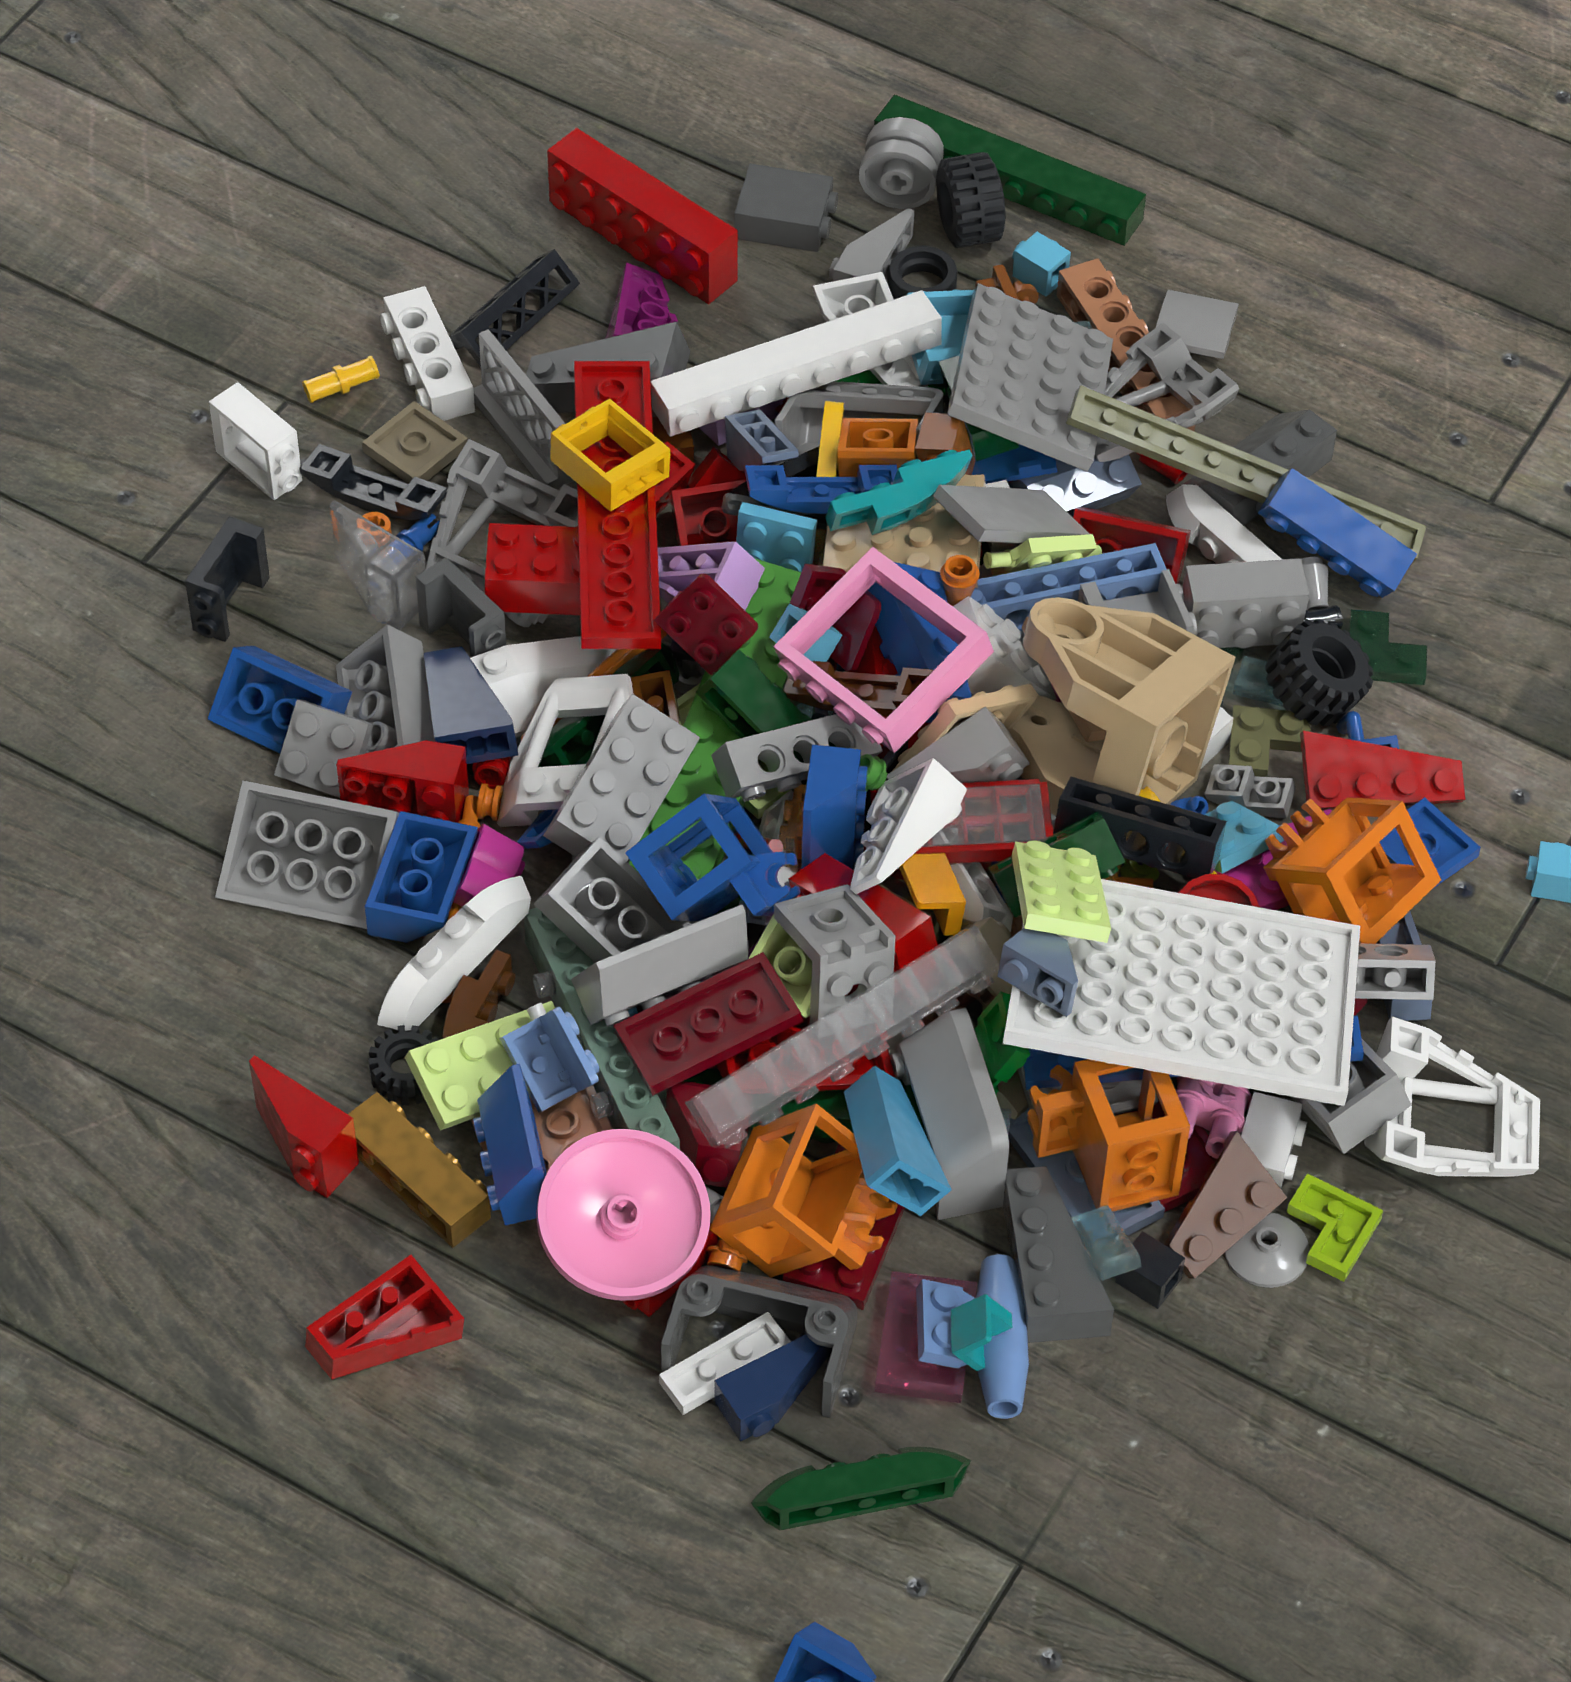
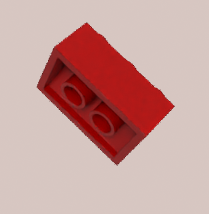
[1073,507,1191,584]

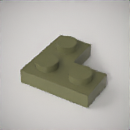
[1228,705,1311,777]

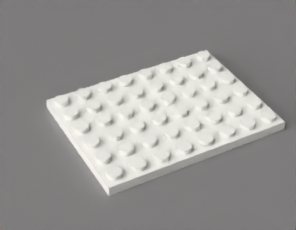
[1002,879,1360,1106]

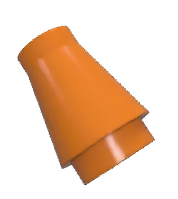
[940,555,980,606]

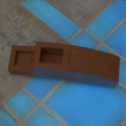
[443,949,516,1038]

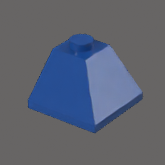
[774,1622,877,1682]

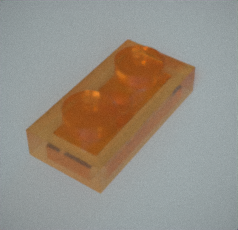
[779,785,806,868]

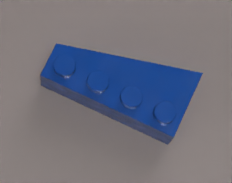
[868,562,972,723]

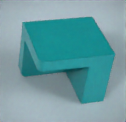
[951,1294,1013,1371]

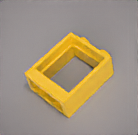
[550,398,670,511]

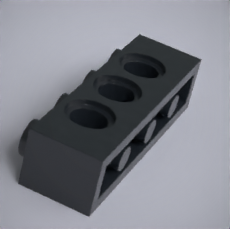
[1053,777,1227,879]

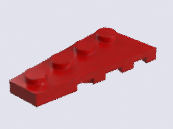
[1300,730,1466,810]

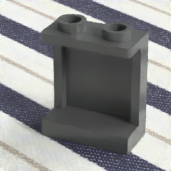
[415,557,506,657]

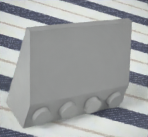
[215,781,399,929]

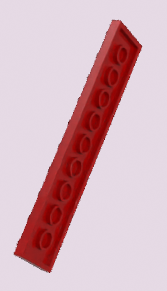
[574,361,661,649]

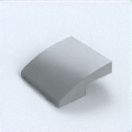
[1156,290,1239,359]

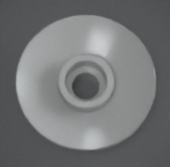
[1224,1213,1310,1288]

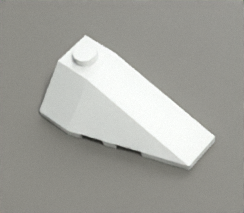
[470,636,616,738]

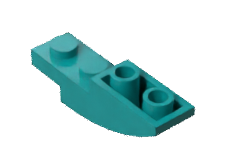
[825,449,973,535]

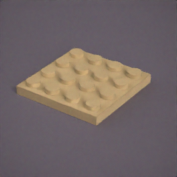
[823,474,986,588]

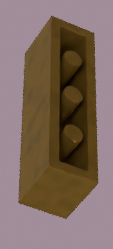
[348,1092,491,1248]

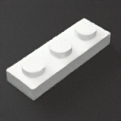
[659,1312,791,1415]

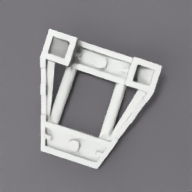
[497,674,634,827]
[1364,1017,1540,1177]

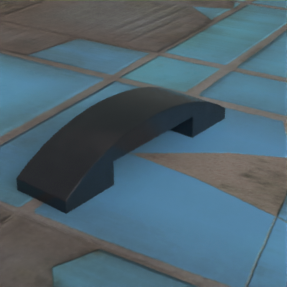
[299,444,447,520]

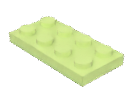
[1012,841,1111,943]
[405,1001,555,1130]

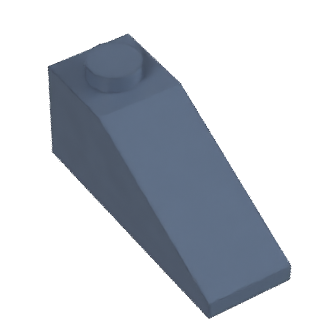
[725,409,799,471]

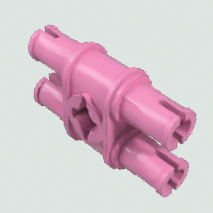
[1176,1076,1252,1159]

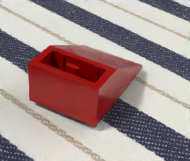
[336,740,469,823]

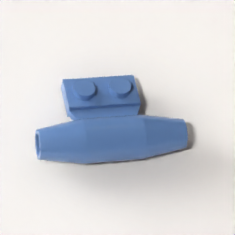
[916,1254,1029,1419]

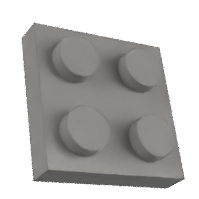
[274,700,374,797]

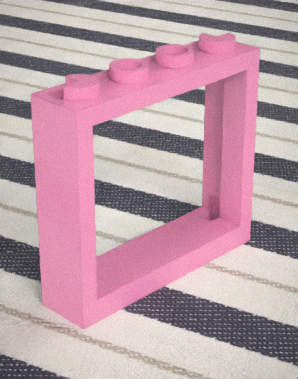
[773,547,994,753]

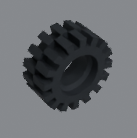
[368,1025,438,1106]

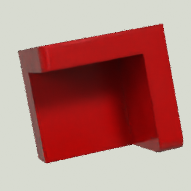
[688,447,746,488]

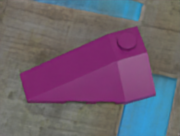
[605,262,684,339]

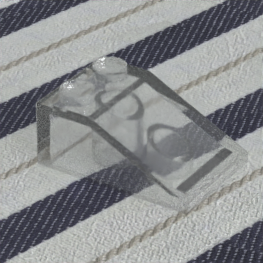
[330,500,425,630]

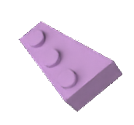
[658,542,765,610]

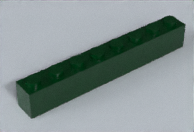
[874,94,1146,246]

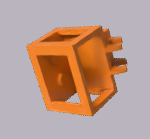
[1263,797,1441,944]
[1027,1059,1190,1215]
[709,1104,898,1277]

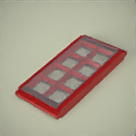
[870,779,1053,864]

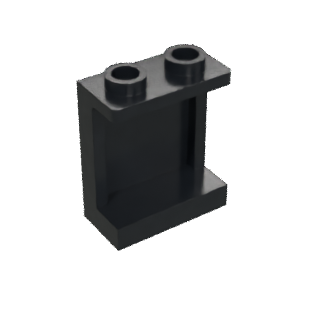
[185,516,270,642]

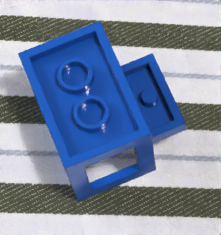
[625,793,800,921]

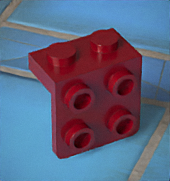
[789,564,881,672]
[654,573,758,675]

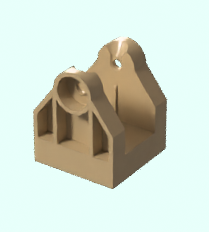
[1009,597,1236,816]

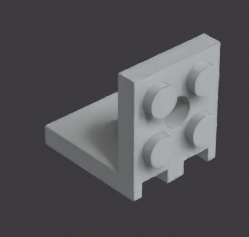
[774,884,896,1039]

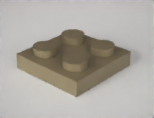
[362,401,468,484]

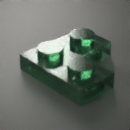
[1349,609,1427,685]

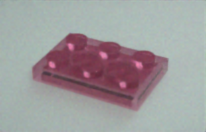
[875,1271,977,1403]

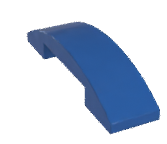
[744,465,898,514]

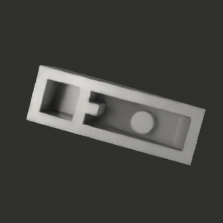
[829,208,914,282]

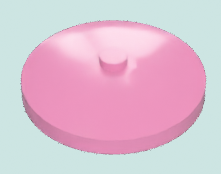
[536,1129,711,1301]

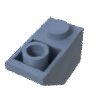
[997,928,1078,1017]

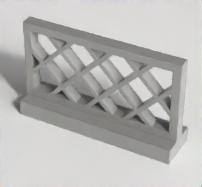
[473,329,574,489]

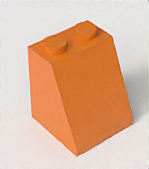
[837,418,919,477]

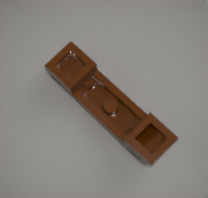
[784,661,934,716]

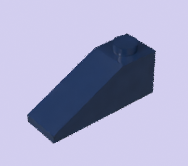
[714,1335,832,1442]

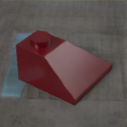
[665,1081,752,1188]

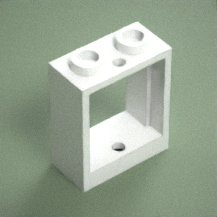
[209,382,302,500]

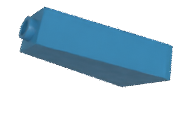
[844,1066,952,1216]

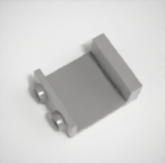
[1078,569,1197,635]

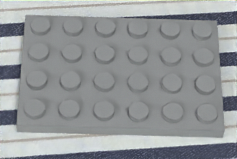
[947,283,1113,472]

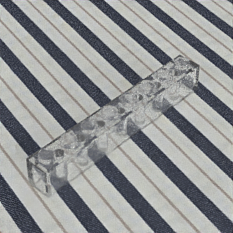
[685,926,999,1149]

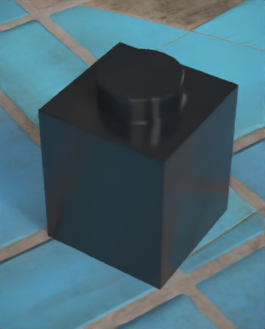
[1114,1231,1185,1309]

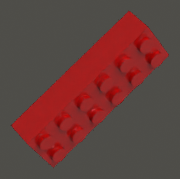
[547,128,738,304]

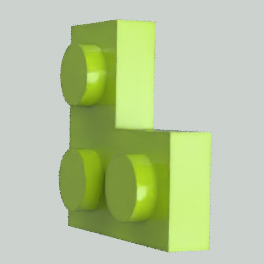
[1287,1173,1383,1282]

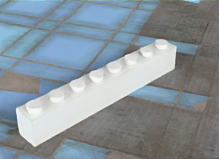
[650,290,942,437]

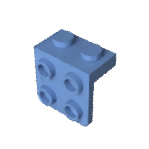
[499,1006,599,1113]

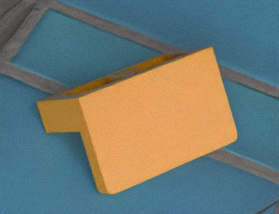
[899,853,966,935]

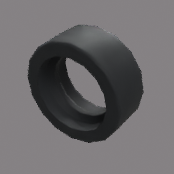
[888,245,958,299]

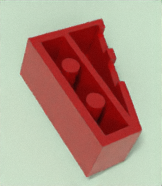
[305,1255,465,1380]

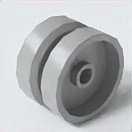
[859,117,944,209]

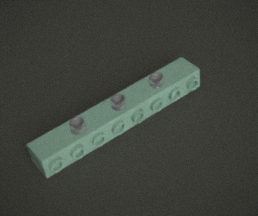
[524,907,680,1150]

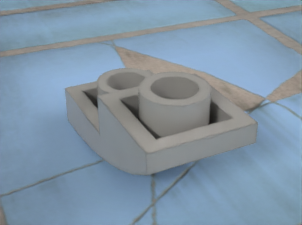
[1205,764,1296,819]

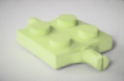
[983,534,1102,576]

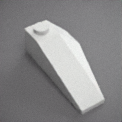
[813,272,928,387]
[850,758,967,894]

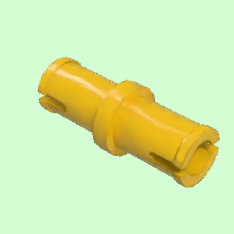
[302,356,380,403]

